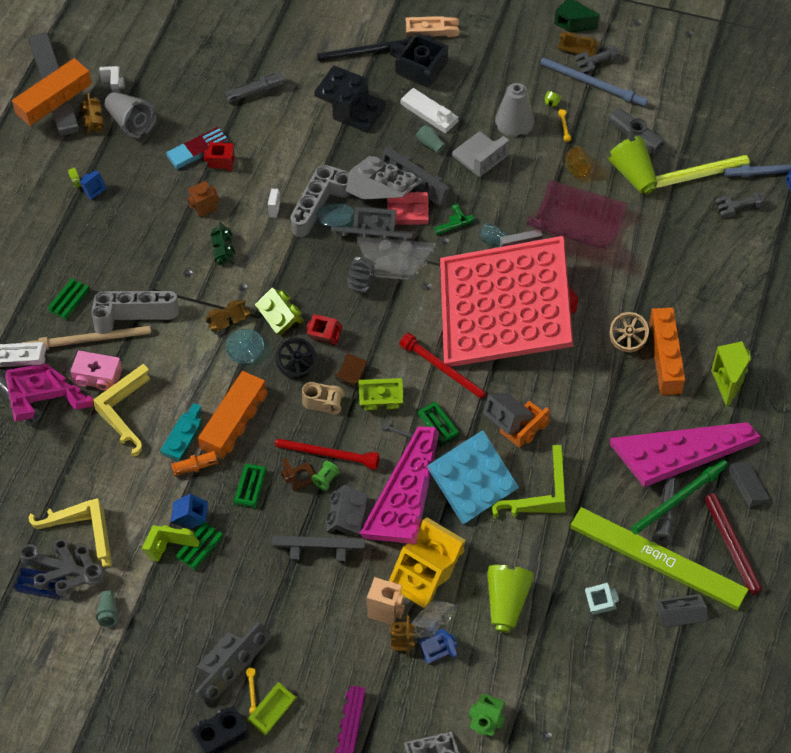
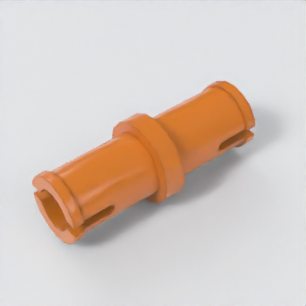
[171,450,218,477]

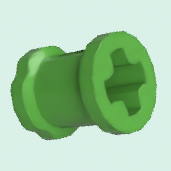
[311,461,341,491]

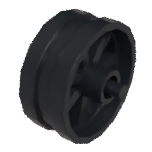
[275,337,316,379]

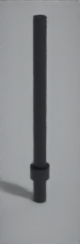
[317,35,431,61]

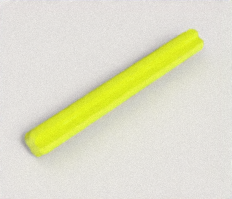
[655,155,750,188]

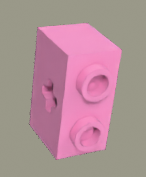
[70,350,123,391]

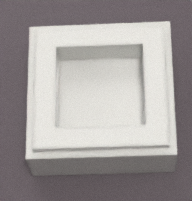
[268,188,281,218]

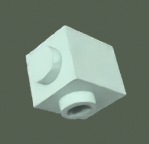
[585,583,619,615]

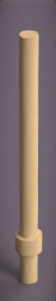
[22,326,151,350]

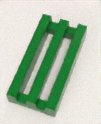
[47,278,90,320]
[417,401,460,447]
[234,463,267,509]
[176,522,223,571]

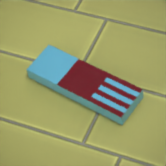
[166,127,228,169]

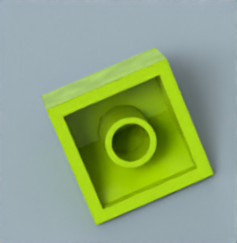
[711,341,751,406]

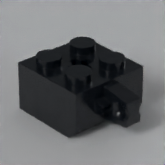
[390,34,448,87]

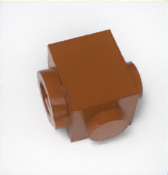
[187,181,220,217]

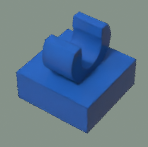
[80,171,107,200]

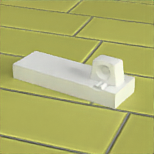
[401,88,458,134]
[0,342,46,367]

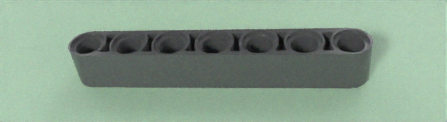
[28,32,79,137]

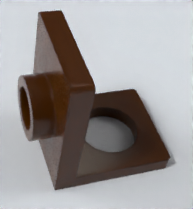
[334,353,367,388]
[281,458,314,492]

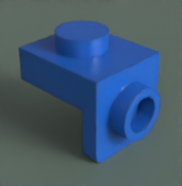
[417,628,458,664]

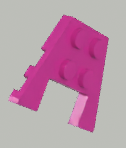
[5,363,94,422]

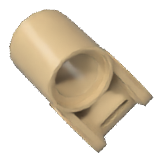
[302,382,345,415]

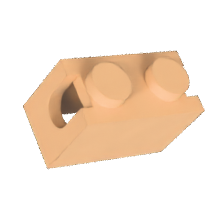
[367,577,405,625]

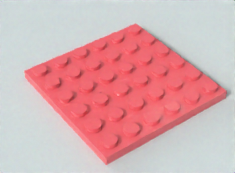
[440,236,574,367]

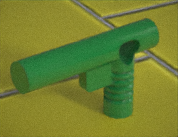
[434,204,475,235]

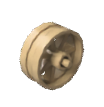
[609,312,649,353]

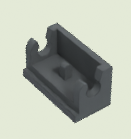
[483,393,533,435]

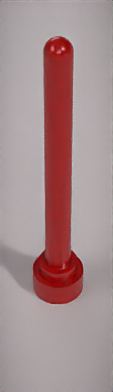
[399,332,486,399]
[275,439,380,470]

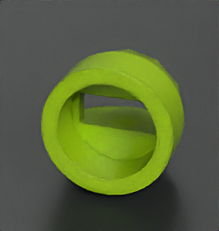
[544,91,562,108]

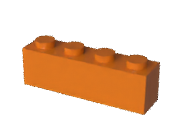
[12,58,92,126]
[649,308,685,395]
[198,371,268,459]

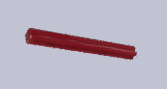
[705,493,762,595]

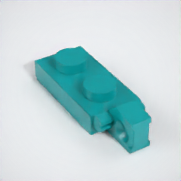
[160,403,203,462]

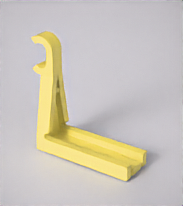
[94,364,150,457]
[29,498,112,568]

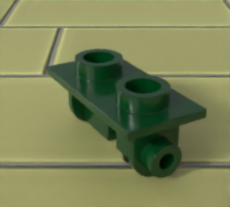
[211,222,236,266]

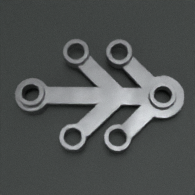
[20,539,106,596]

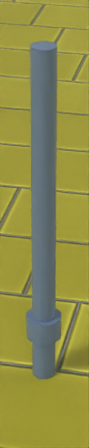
[540,57,648,107]
[724,164,791,178]

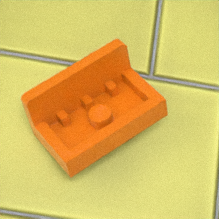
[500,400,550,448]

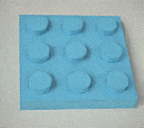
[426,430,519,524]

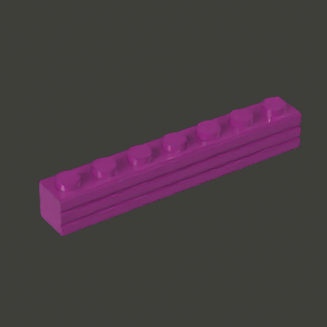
[335,685,366,753]

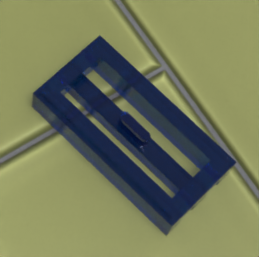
[14,567,67,600]

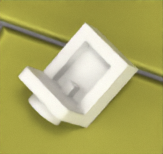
[99,66,124,93]

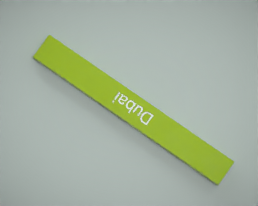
[570,507,748,611]

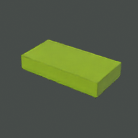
[247,682,297,735]

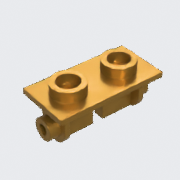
[557,31,600,57]
[80,93,104,136]
[205,299,250,332]
[390,616,414,657]

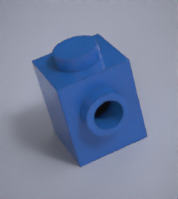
[171,493,208,530]

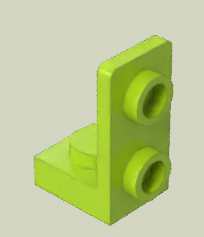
[142,525,200,562]

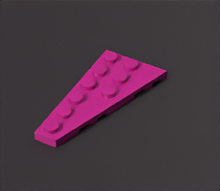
[610,422,760,487]
[359,426,439,544]

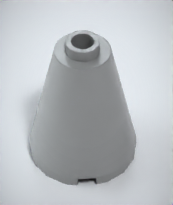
[495,83,535,137]
[105,92,156,138]

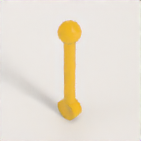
[558,109,571,142]
[246,668,257,714]

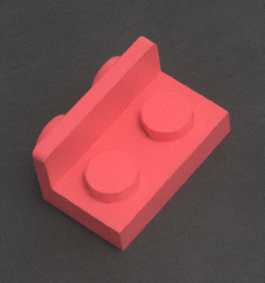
[387,192,428,225]

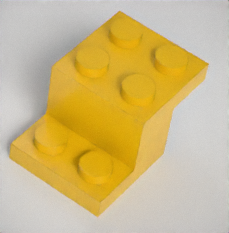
[389,518,466,609]

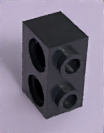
[191,705,250,753]

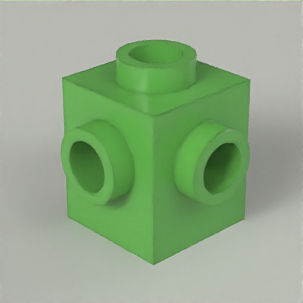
[468,693,506,736]

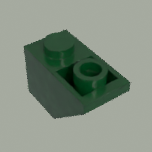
[554,0,600,32]

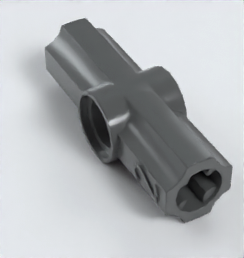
[609,108,665,155]

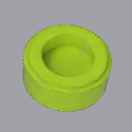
[68,167,81,188]

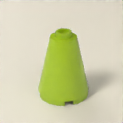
[607,136,658,194]
[487,565,534,633]

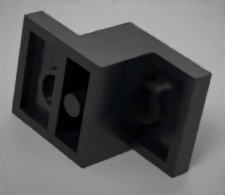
[314,65,386,133]

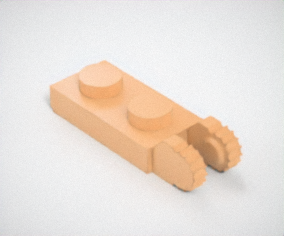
[406,16,460,37]

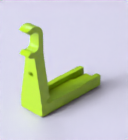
[492,445,566,519]

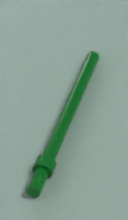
[631,460,728,535]

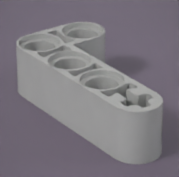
[290,165,351,237]
[92,291,179,334]

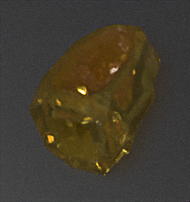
[565,146,592,179]

